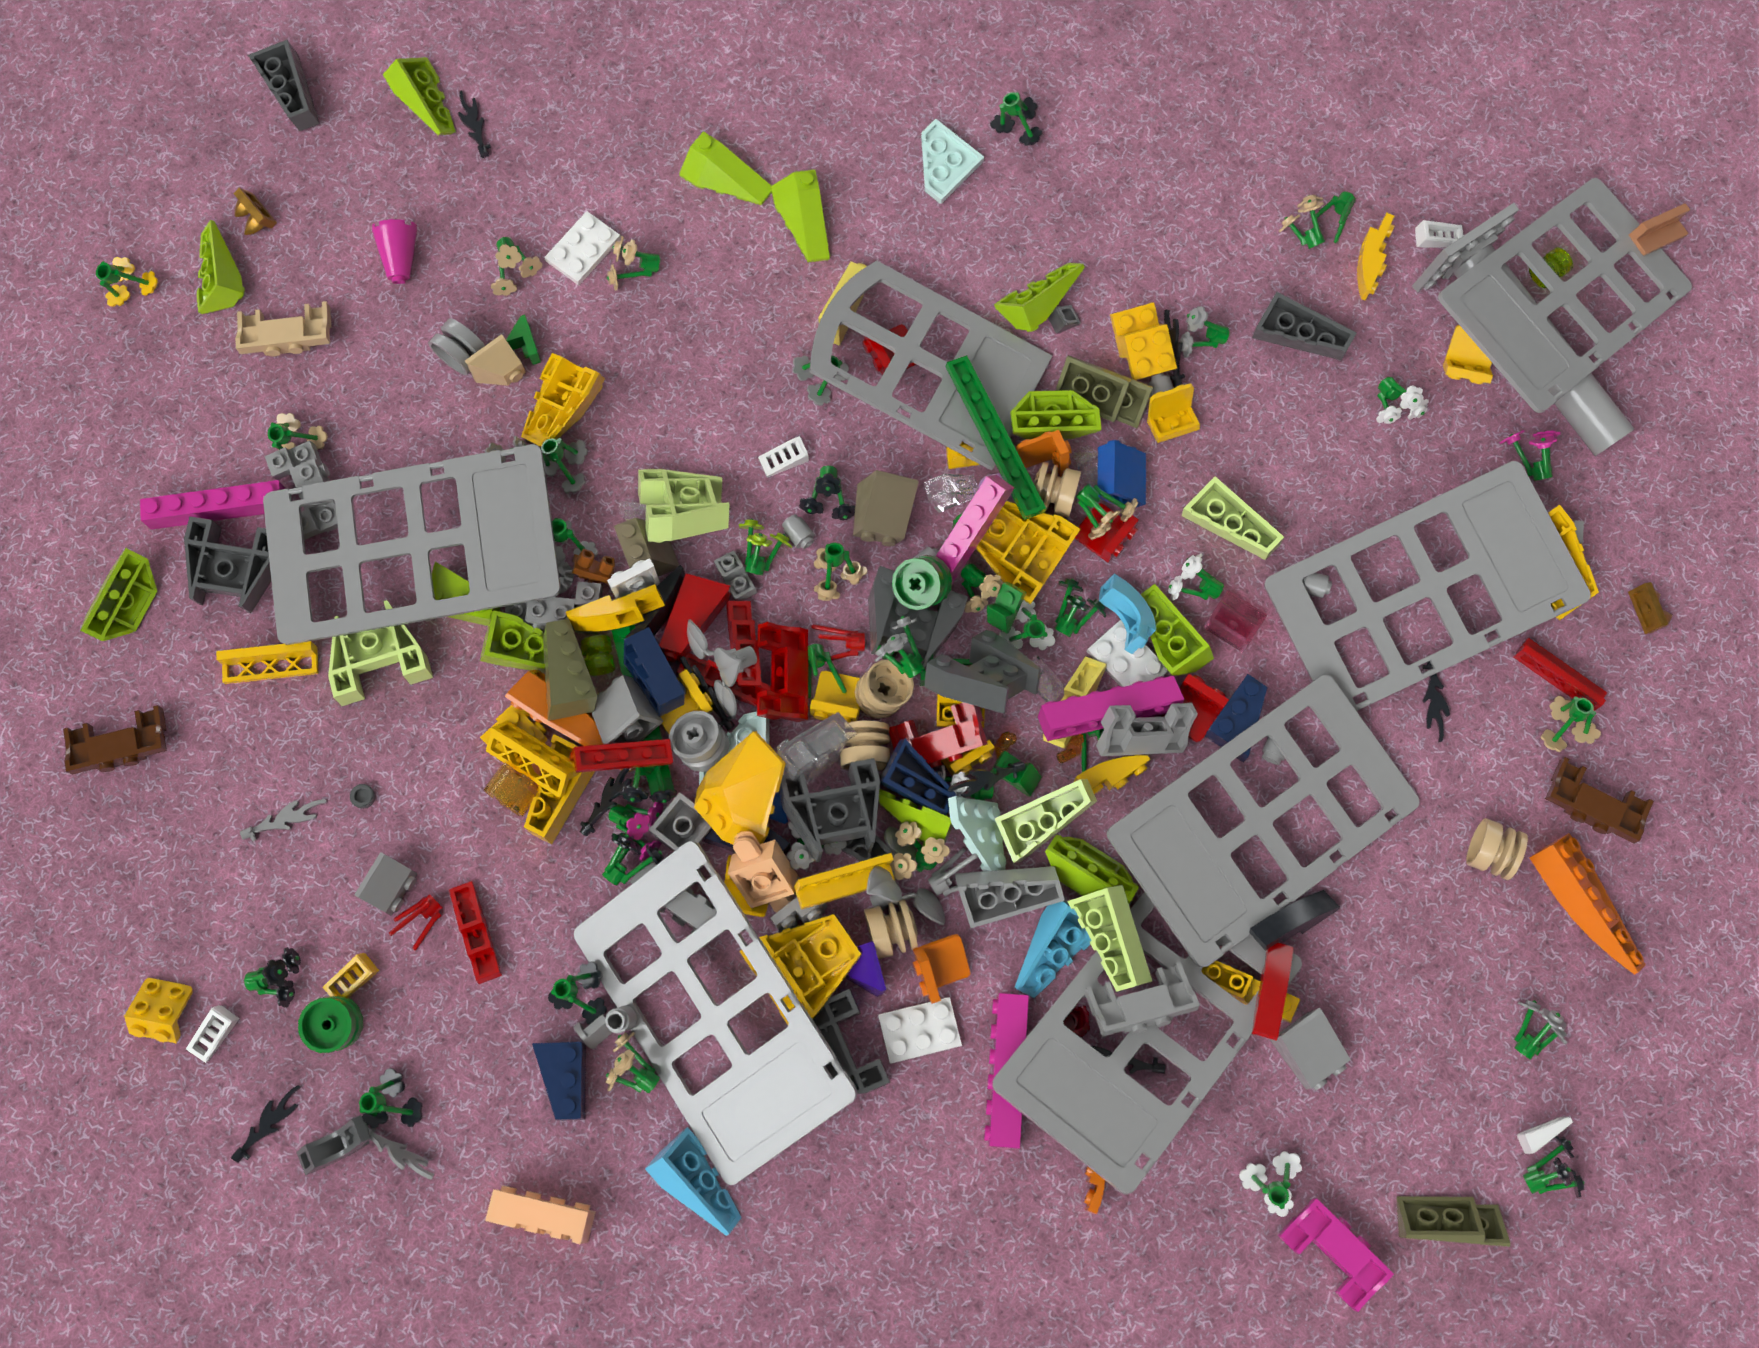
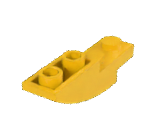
[1357,213,1395,300]
[566,584,665,631]
[1074,755,1150,795]
[1201,961,1301,1023]

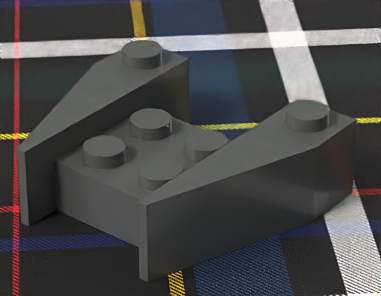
[184,516,271,613]
[868,566,968,671]
[924,630,1041,714]
[779,758,880,863]
[812,989,891,1094]

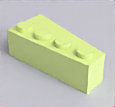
[1182,477,1284,560]
[995,779,1097,863]
[1067,885,1152,992]

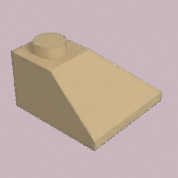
[465,334,526,386]

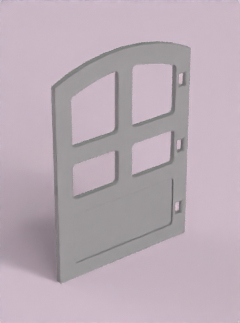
[810,261,1052,471]

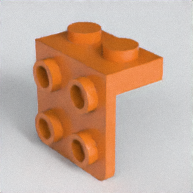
[1016,430,1072,477]
[912,934,970,1004]

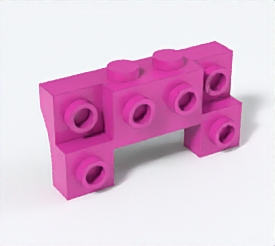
[1277,1198,1394,1312]

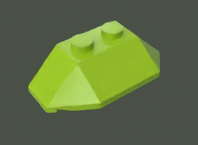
[1010,390,1102,440]
[80,548,157,642]
[1045,834,1139,904]

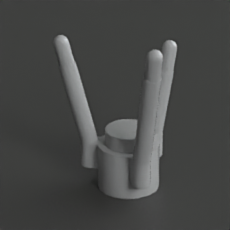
[927,848,977,897]

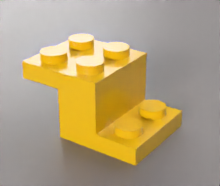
[1110,302,1177,380]

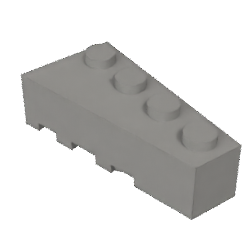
[630,862,717,933]
[955,866,1065,928]

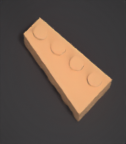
[485,1185,596,1244]

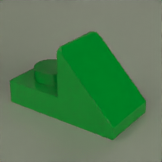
[506,315,541,365]
[986,581,1027,634]
[991,751,1042,797]

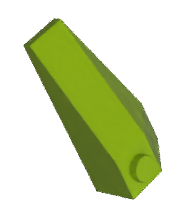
[383,57,456,136]
[679,131,772,205]
[771,170,830,263]
[197,220,245,314]
[994,263,1085,332]
[1140,584,1214,676]
[480,610,546,673]
[878,789,953,846]

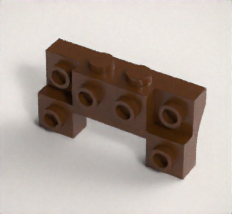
[63,705,167,775]
[1545,757,1654,844]

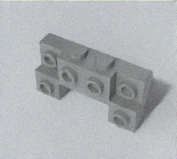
[264,440,338,540]
[505,582,603,635]
[1096,703,1198,756]
[1085,962,1200,1037]

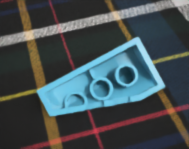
[1015,901,1092,998]
[645,1127,741,1236]

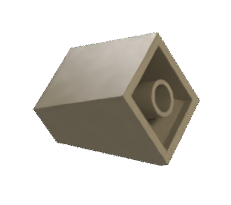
[853,470,918,547]
[614,518,679,577]

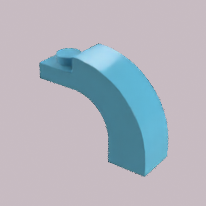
[1098,573,1156,654]

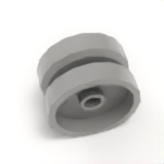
[428,318,485,376]
[669,711,730,772]

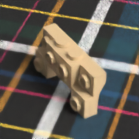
[235,301,331,357]

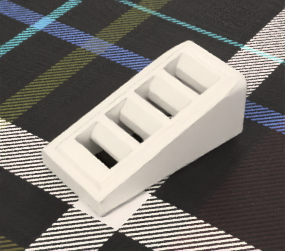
[1415,220,1463,248]
[758,436,809,478]
[186,1005,239,1063]
[1517,1117,1573,1154]

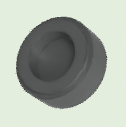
[350,784,376,809]

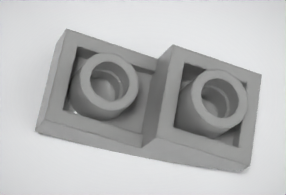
[714,550,757,601]

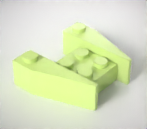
[638,469,730,543]
[328,600,433,706]

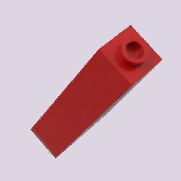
[659,573,731,662]

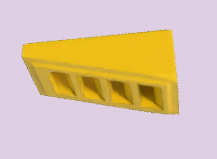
[323,953,379,998]

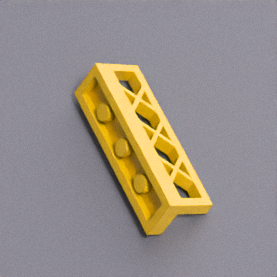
[216,641,318,684]
[486,721,579,798]
[794,853,895,910]

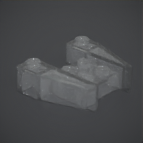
[777,712,857,787]

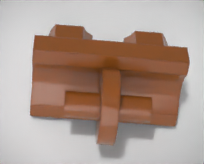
[572,549,615,584]

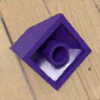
[846,941,886,997]

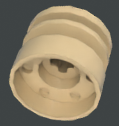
[1034,462,1081,518]
[855,660,914,718]
[840,720,890,771]
[1466,818,1528,880]
[864,899,918,960]

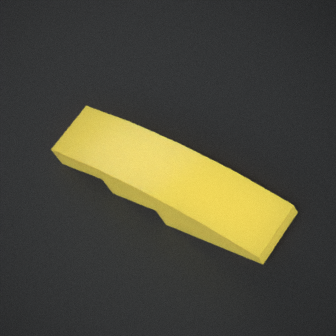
[1043,656,1107,749]

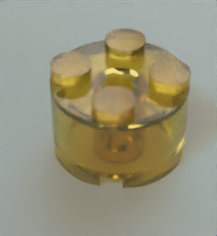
[483,763,538,817]

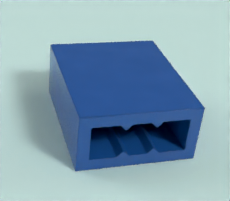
[1098,440,1146,508]

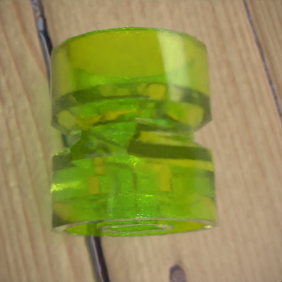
[1529,247,1573,288]
[580,635,616,676]

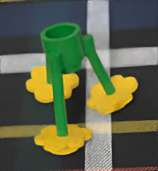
[96,257,158,307]

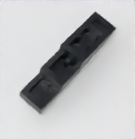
[625,565,686,638]
[1249,890,1340,951]

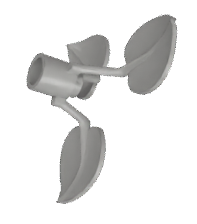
[687,619,757,719]
[867,827,945,925]

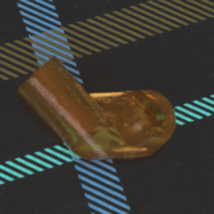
[994,731,1017,759]
[1056,734,1084,764]

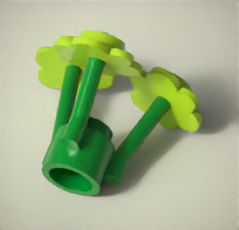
[739,519,793,576]

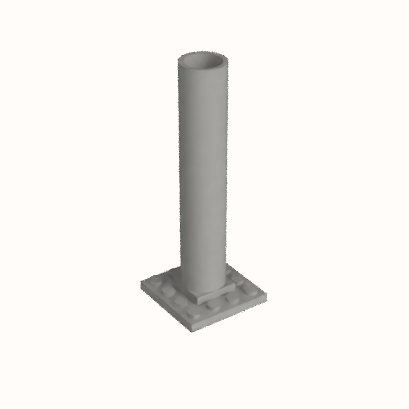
[1412,203,1634,456]

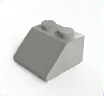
[649,792,712,851]
[354,852,417,916]

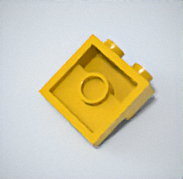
[480,705,548,772]

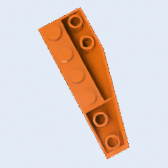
[505,669,636,772]
[1529,833,1646,975]

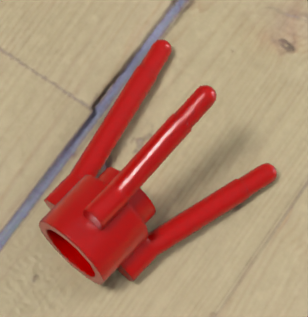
[811,624,865,661]
[389,894,443,951]

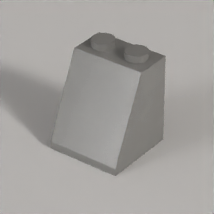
[592,675,663,744]
[1270,1007,1351,1091]

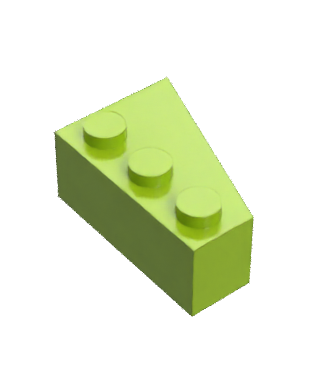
[432,561,501,626]

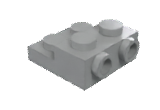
[770,897,828,932]

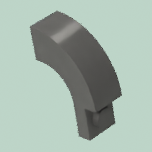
[296,1115,370,1176]

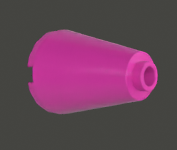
[372,219,417,284]

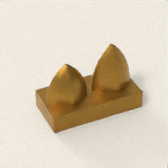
[233,187,277,235]
[1628,582,1672,634]

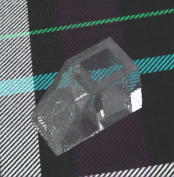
[924,474,978,513]

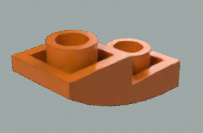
[1084,1166,1105,1214]

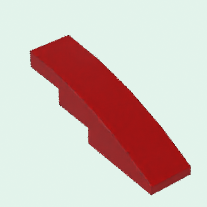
[726,601,761,686]
[676,653,771,707]
[449,881,502,984]
[1252,943,1294,1041]

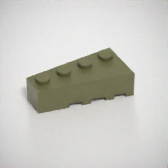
[543,619,598,721]

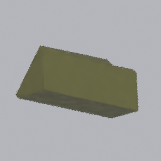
[1055,355,1154,428]
[1396,1196,1511,1247]

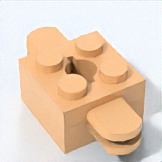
[728,831,798,912]

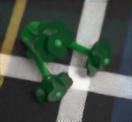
[1054,578,1106,637]

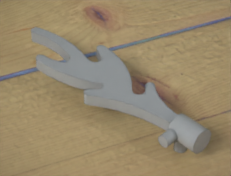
[240,799,327,842]
[368,1127,434,1180]

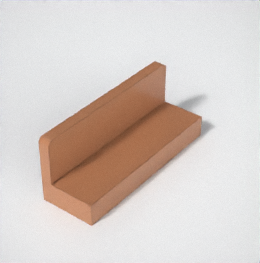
[1629,203,1690,256]

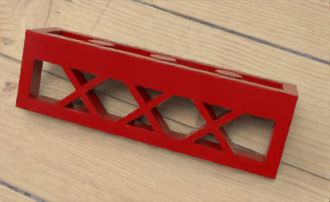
[1513,637,1608,711]
[570,739,673,773]

